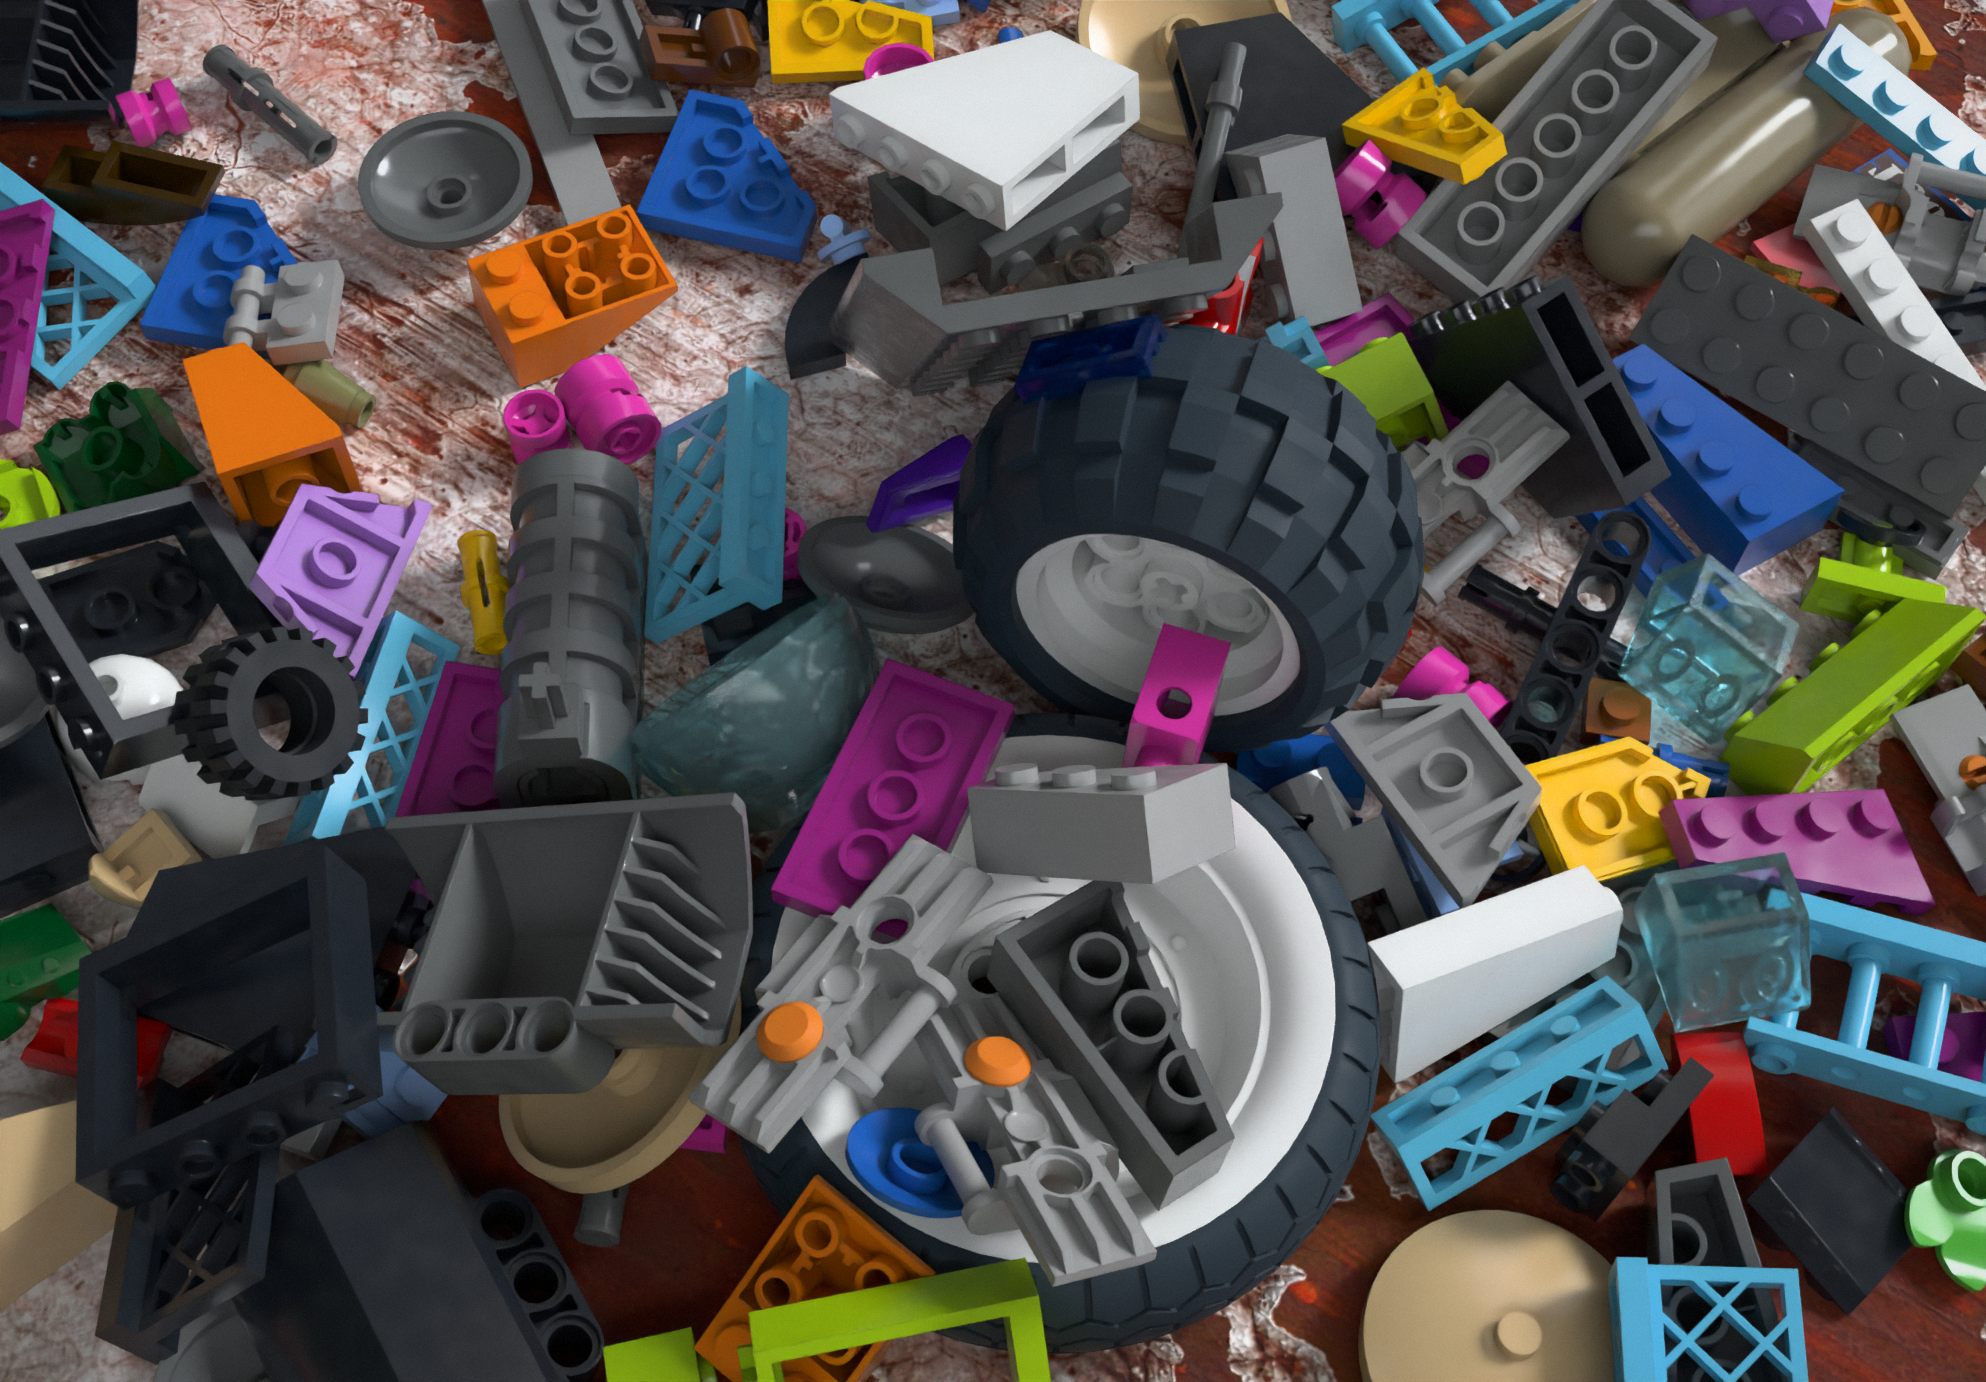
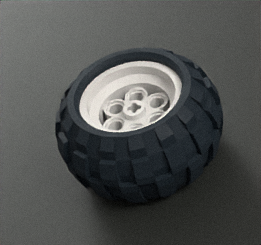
[953,324,1425,753]

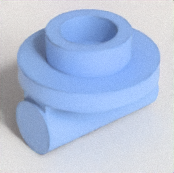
[817,214,872,265]

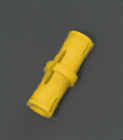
[457,529,511,655]

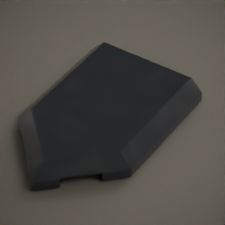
[37,541,217,664]

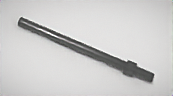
[1176,42,1247,259]

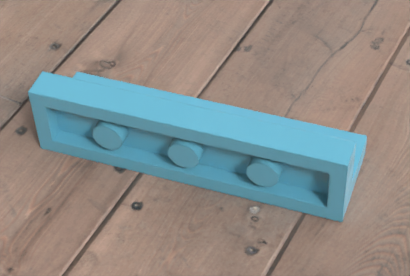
[283,610,460,846]
[1370,975,1669,1211]

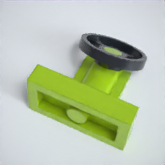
[1799,507,1947,624]

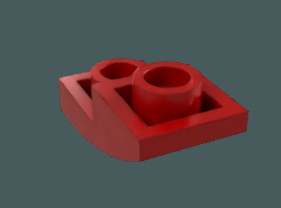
[1669,1031,1768,1176]

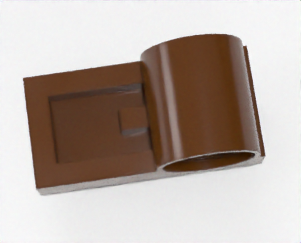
[639,8,760,88]

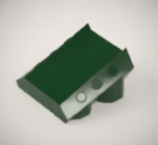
[33,381,206,513]
[0,903,92,1042]

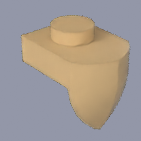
[88,808,203,909]

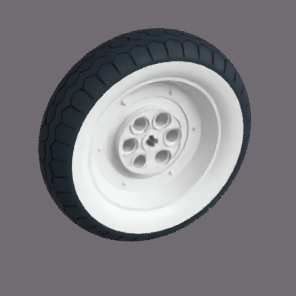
[736,713,1381,1354]

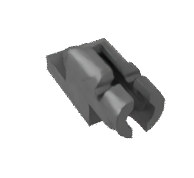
[1267,767,1428,936]

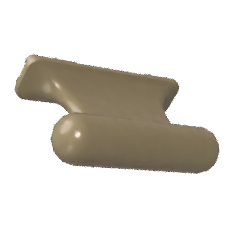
[1438,0,1912,288]

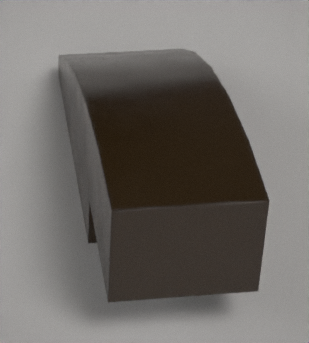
[42,141,225,226]

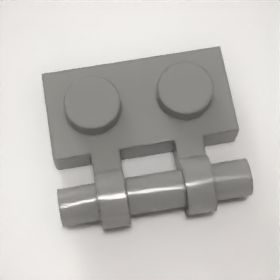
[223,259,345,366]

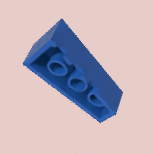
[1612,344,1845,581]

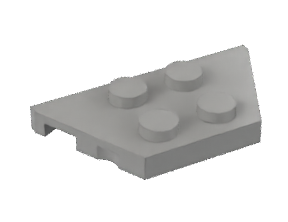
[1324,693,1542,909]

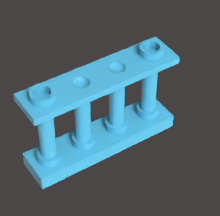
[1331,0,1580,87]
[1742,887,1986,1136]

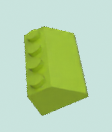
[1718,598,1986,796]

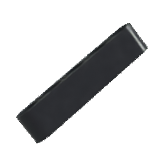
[1499,510,1652,764]

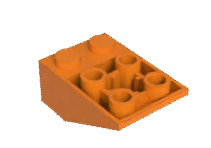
[467,204,678,389]
[693,1174,936,1382]

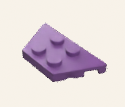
[248,484,433,681]

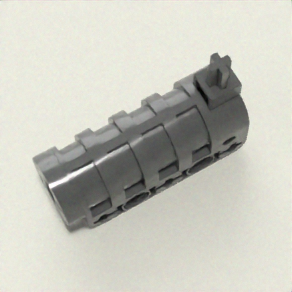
[493,448,647,809]

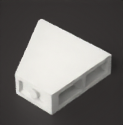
[829,30,1140,231]

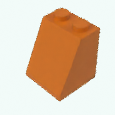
[183,342,364,526]

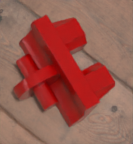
[20,998,173,1094]

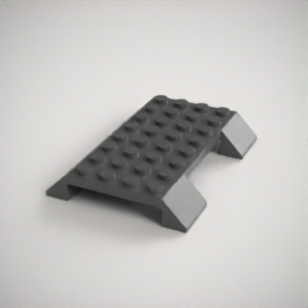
[827,192,1284,397]

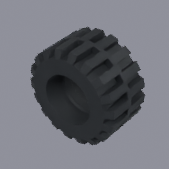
[174,627,368,801]

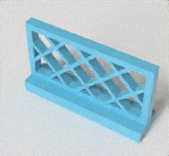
[0,162,156,390]
[644,366,789,644]
[1608,1257,1809,1382]

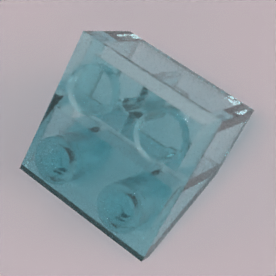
[1618,553,1800,745]
[1633,852,1811,1033]

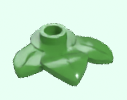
[1904,1149,1986,1293]

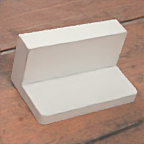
[138,754,300,859]

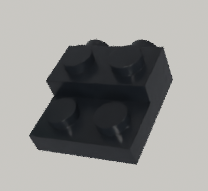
[1549,1057,1714,1222]

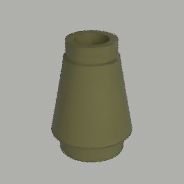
[283,360,376,428]

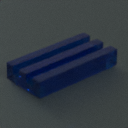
[1014,314,1167,405]

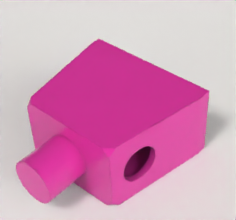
[1122,623,1231,768]

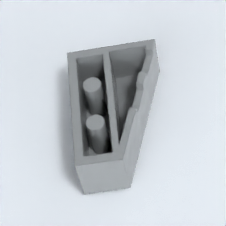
[1224,134,1363,327]
[967,763,1236,884]

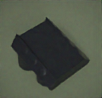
[1746,1107,1913,1316]

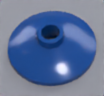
[845,1108,995,1218]

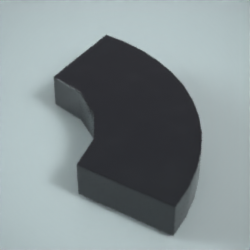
[785,252,869,380]

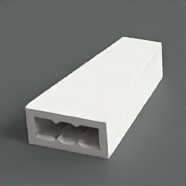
[1367,865,1623,1083]

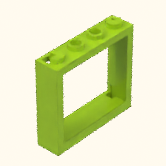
[737,1257,1051,1382]

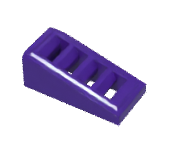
[866,434,972,533]

